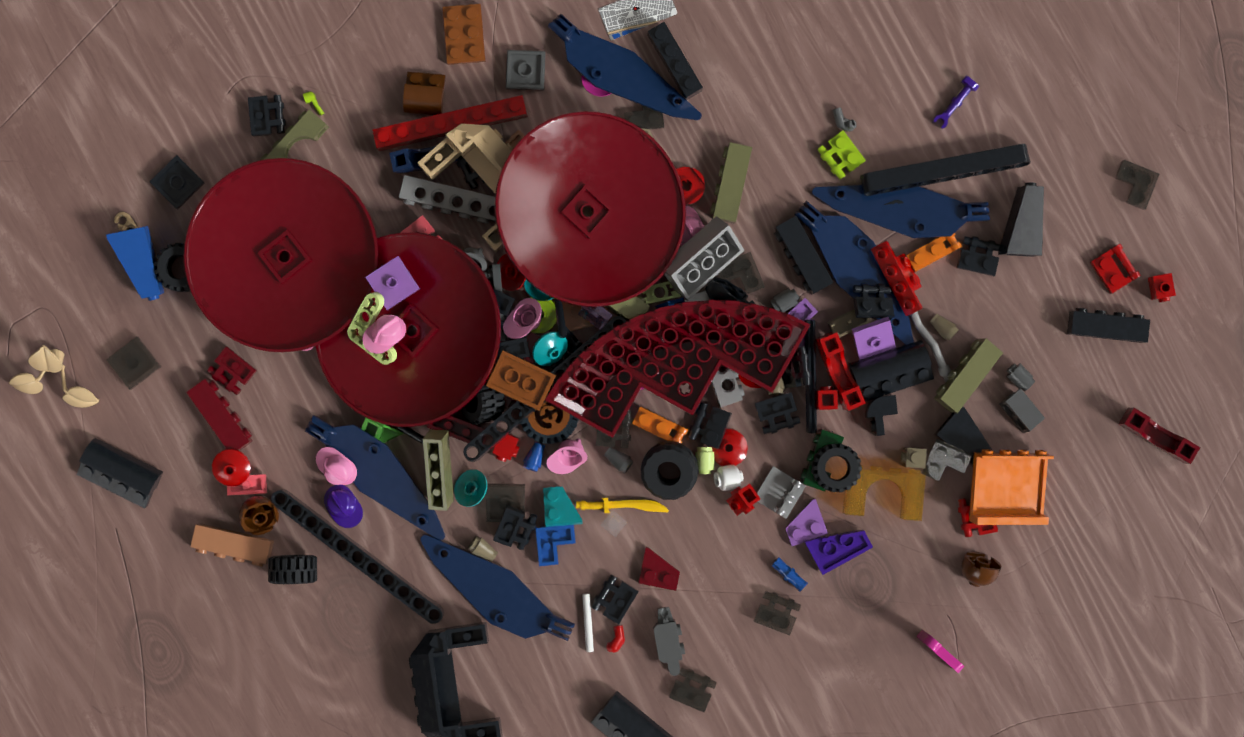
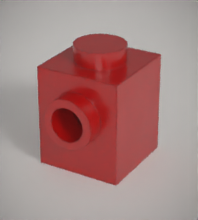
[1148,273,1176,303]
[816,386,838,410]
[493,434,520,462]

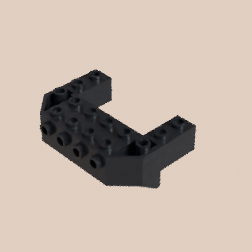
[409,622,503,737]

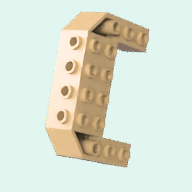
[418,124,513,252]

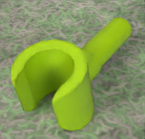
[303,92,324,116]

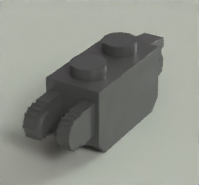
[653,607,685,676]

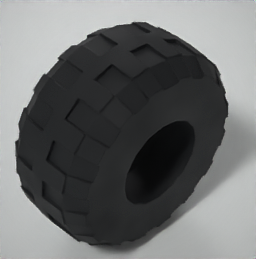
[640,441,698,500]

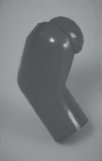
[832,108,857,132]

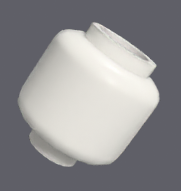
[714,465,744,491]

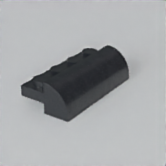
[849,340,934,402]
[76,438,163,508]
[591,691,673,737]

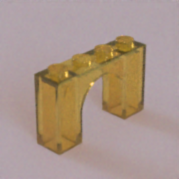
[843,465,926,521]

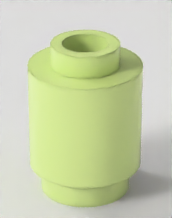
[695,447,715,474]

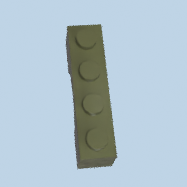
[260,109,329,161]

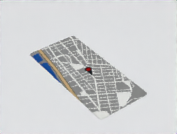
[599,0,677,40]

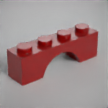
[816,332,866,411]

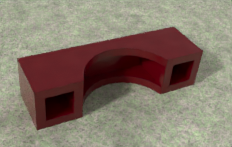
[1118,408,1200,464]

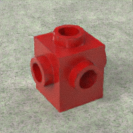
[726,484,761,516]

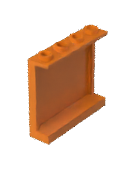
[969,449,1054,525]

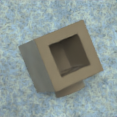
[901,447,927,468]

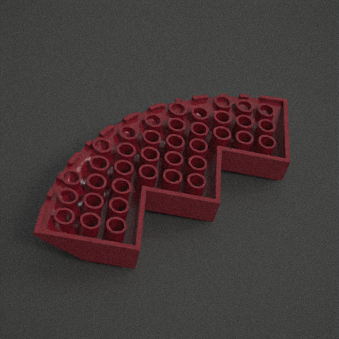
[545,300,811,438]

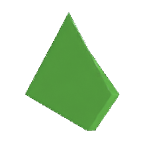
[361,418,404,443]

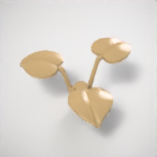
[9,345,99,408]

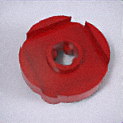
[676,167,705,205]

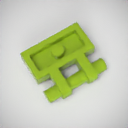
[817,130,866,180]

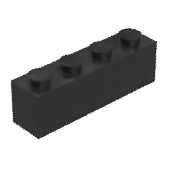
[647,22,703,100]
[774,216,834,295]
[1067,308,1150,343]

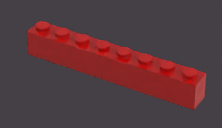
[372,95,528,151]

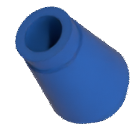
[523,442,545,472]

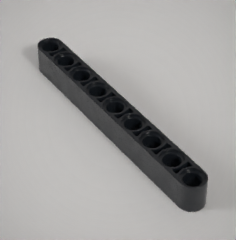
[860,144,1031,196]

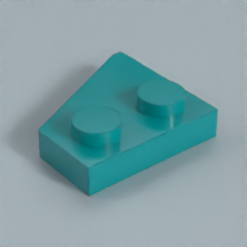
[543,486,583,527]

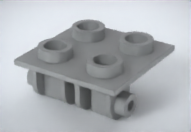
[757,466,806,518]

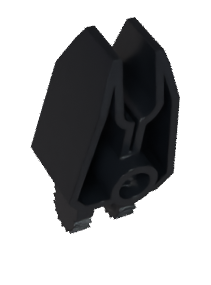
[705,277,751,304]

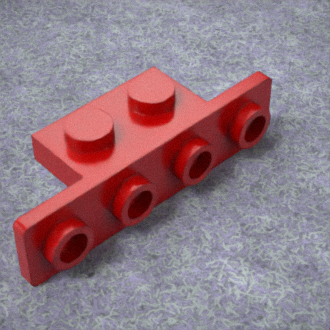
[871,241,922,316]

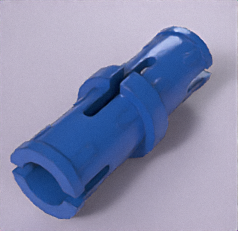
[771,557,808,592]

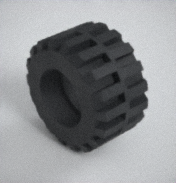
[154,243,190,292]
[461,375,505,425]
[811,443,862,493]
[268,555,317,584]

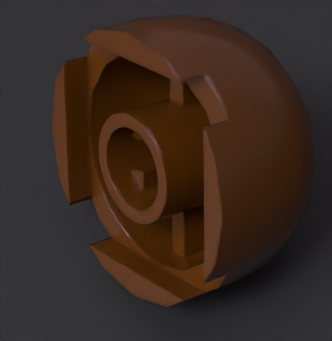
[239,496,279,535]
[961,551,1002,587]

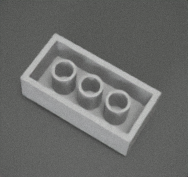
[664,216,745,301]

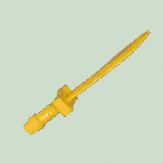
[576,498,669,513]

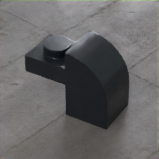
[865,395,898,436]

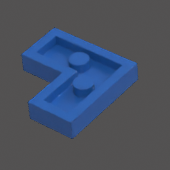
[535,525,576,566]

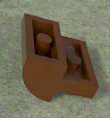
[403,72,446,115]

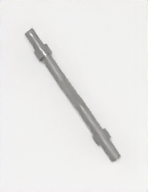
[910,312,951,383]

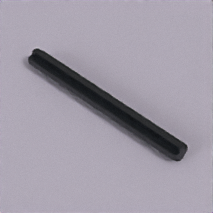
[805,319,817,434]

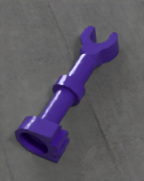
[933,76,979,129]

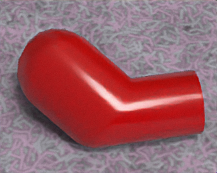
[606,625,625,653]

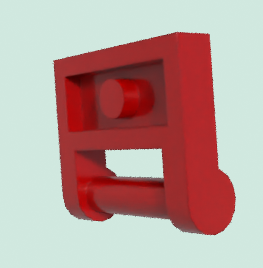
[1090,243,1141,294]

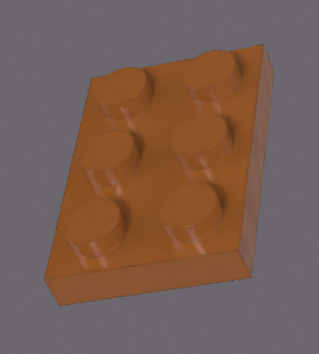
[443,4,486,65]
[486,351,556,411]

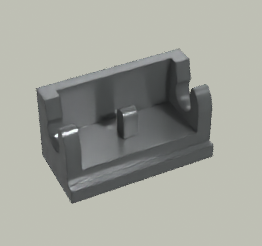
[999,388,1045,433]

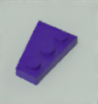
[804,529,873,575]

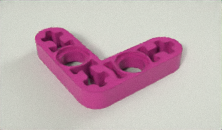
[916,629,965,673]

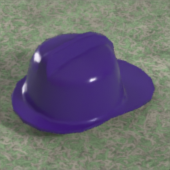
[324,485,363,528]

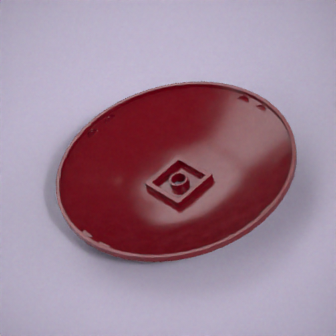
[495,111,686,307]
[184,158,379,352]
[316,232,501,427]

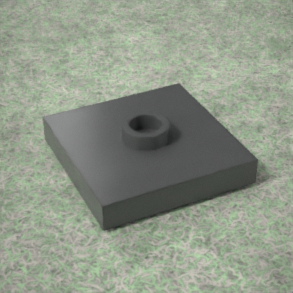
[506,50,546,90]

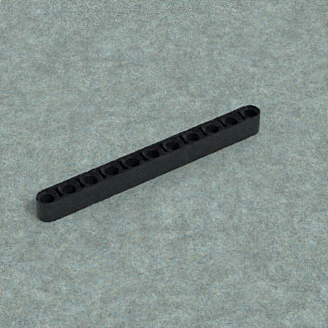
[463,316,627,462]
[271,489,444,624]

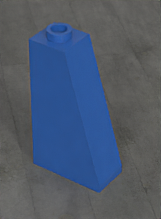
[106,226,164,301]

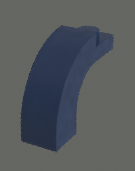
[389,146,460,173]

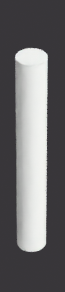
[582,594,594,652]

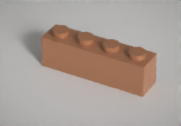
[190,524,274,567]

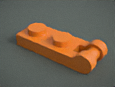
[906,233,962,272]
[632,407,688,443]

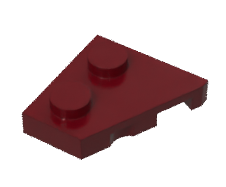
[639,547,680,591]

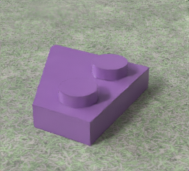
[785,499,828,546]

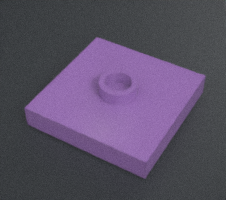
[366,256,420,310]
[852,317,896,360]

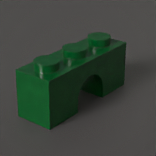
[800,429,844,492]

